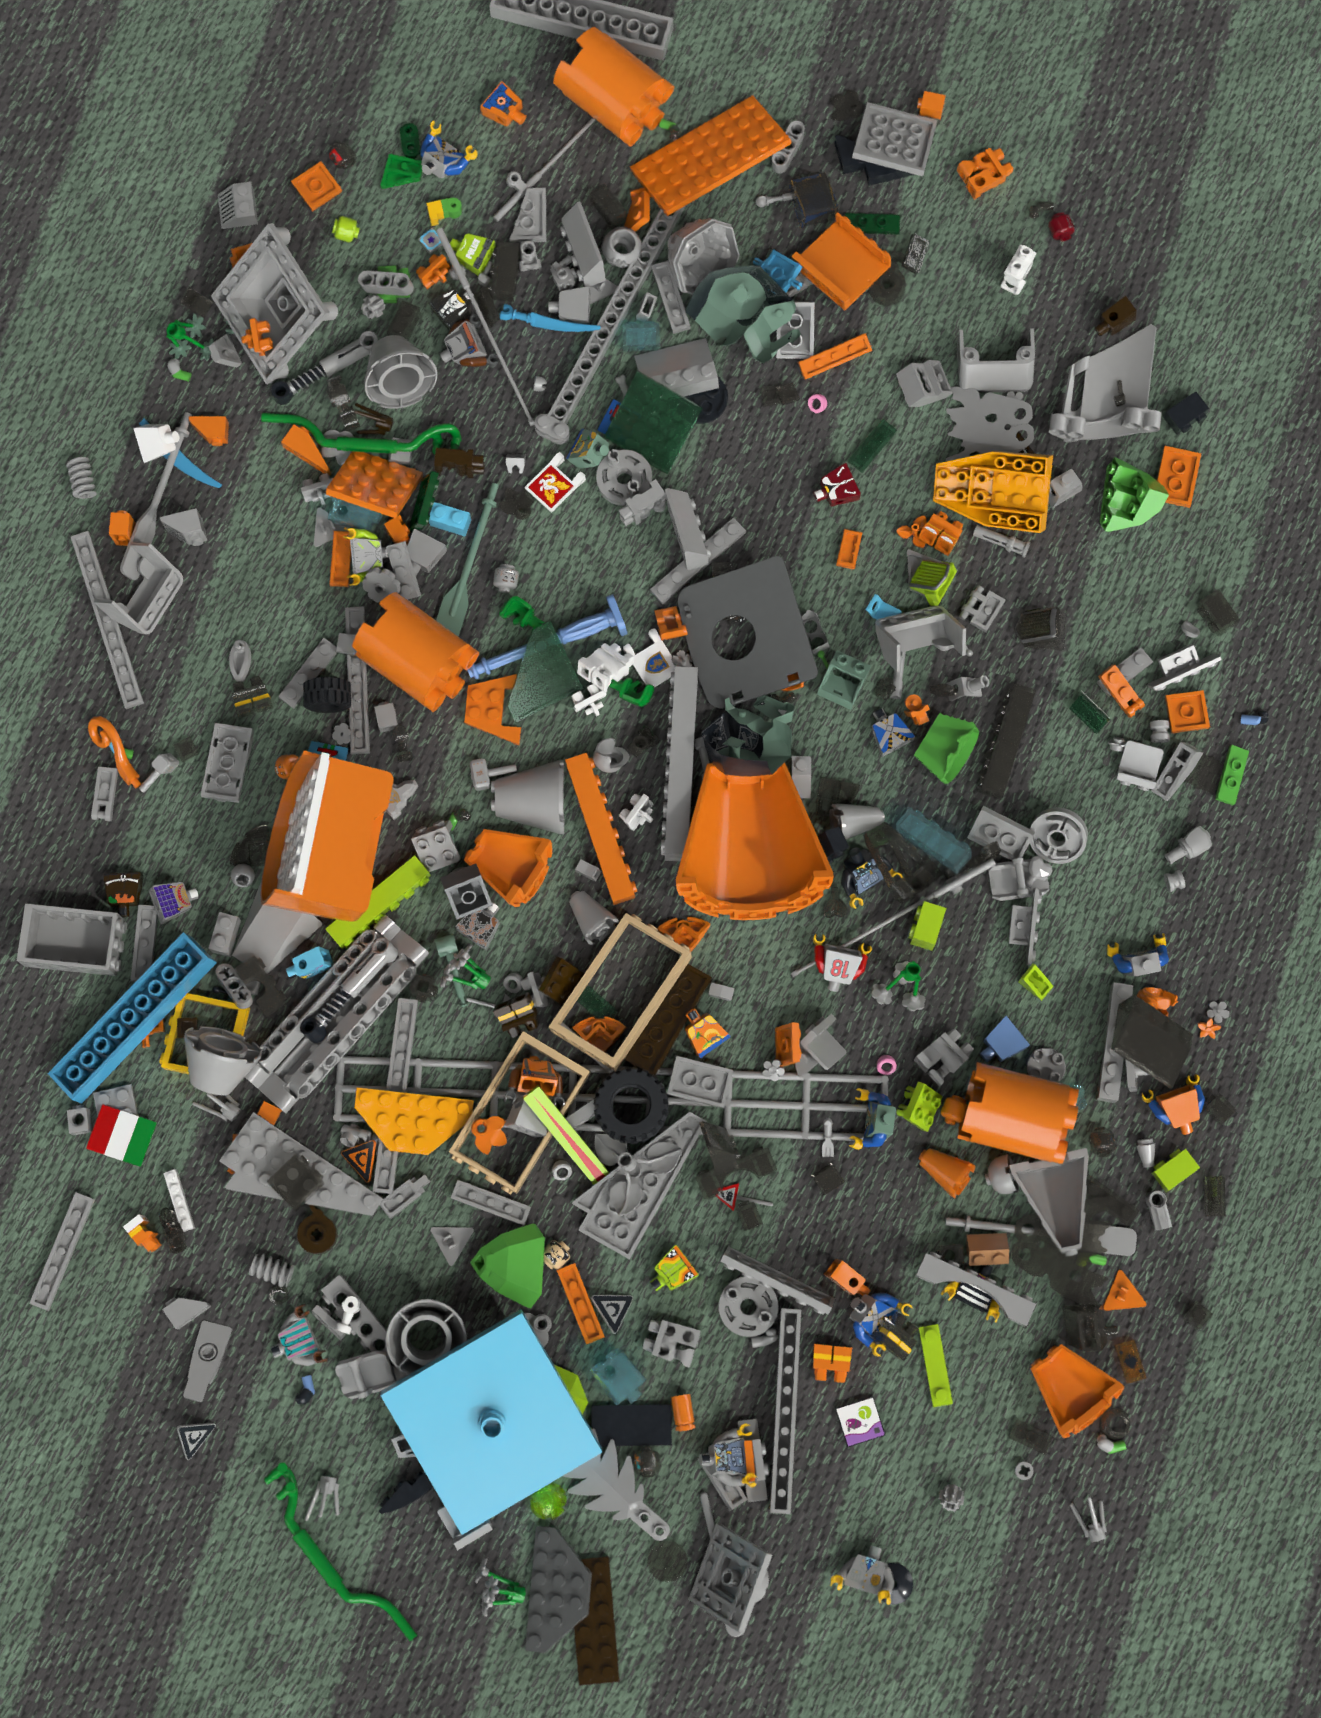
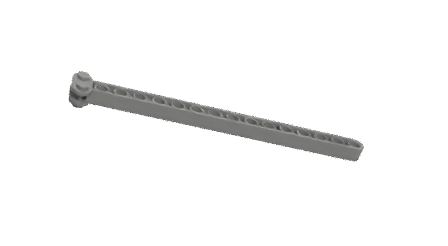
[534,206,685,445]

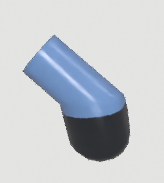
[1241,711,1269,725]
[295,1375,315,1405]

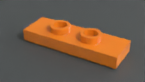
[330,531,352,587]

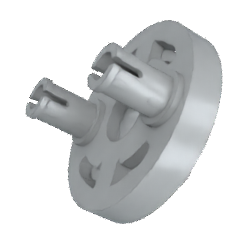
[596,449,652,506]
[1030,807,1088,864]
[719,1277,778,1337]

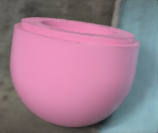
[808,394,827,413]
[877,1055,897,1075]

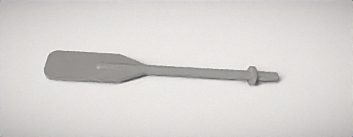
[120,412,192,580]
[945,1215,1137,1256]

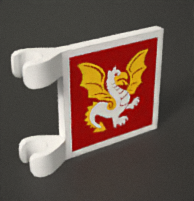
[525,452,586,513]

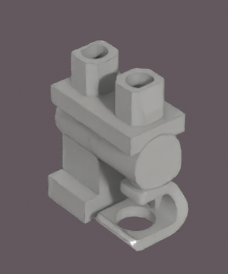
[618,479,666,527]
[914,1028,974,1087]
[642,1320,701,1368]

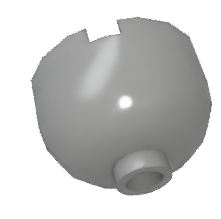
[985,1154,1019,1194]

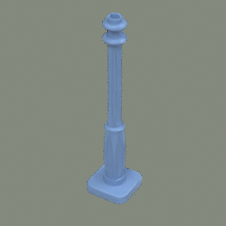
[468,594,628,679]

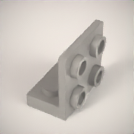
[437,1506,493,1550]

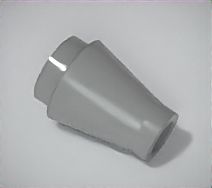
[1136,1138,1155,1168]

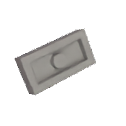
[312,1304,346,1341]

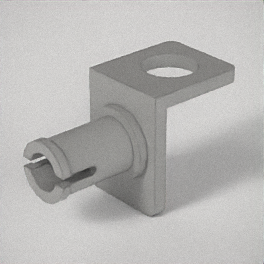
[946,675,989,701]

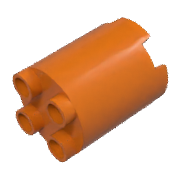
[553,27,674,147]
[352,592,479,712]
[957,1062,1079,1164]

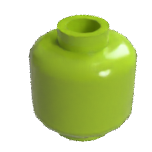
[332,216,360,243]

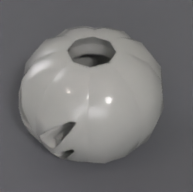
[602,227,642,268]

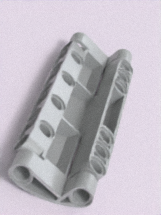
[245,915,429,1113]

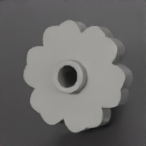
[362,567,401,602]

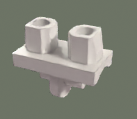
[571,684,607,717]
[619,794,653,831]

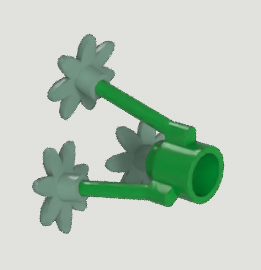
[166,314,214,361]

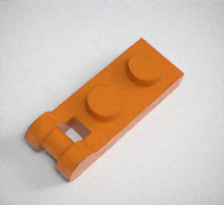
[1098,664,1145,718]

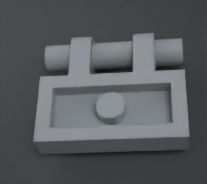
[959,585,1006,633]

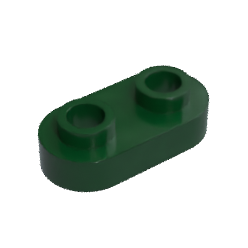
[400,123,421,159]

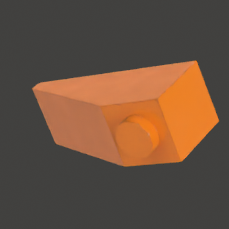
[281,424,331,476]

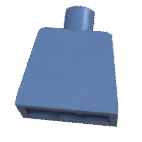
[980,1016,1030,1062]

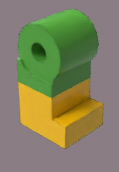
[427,198,462,226]

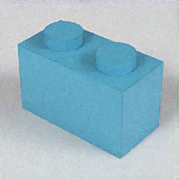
[429,502,471,536]

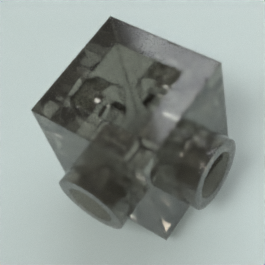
[409,974,439,1003]

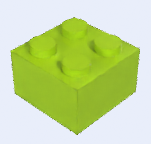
[908,901,946,951]

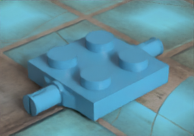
[753,250,803,294]

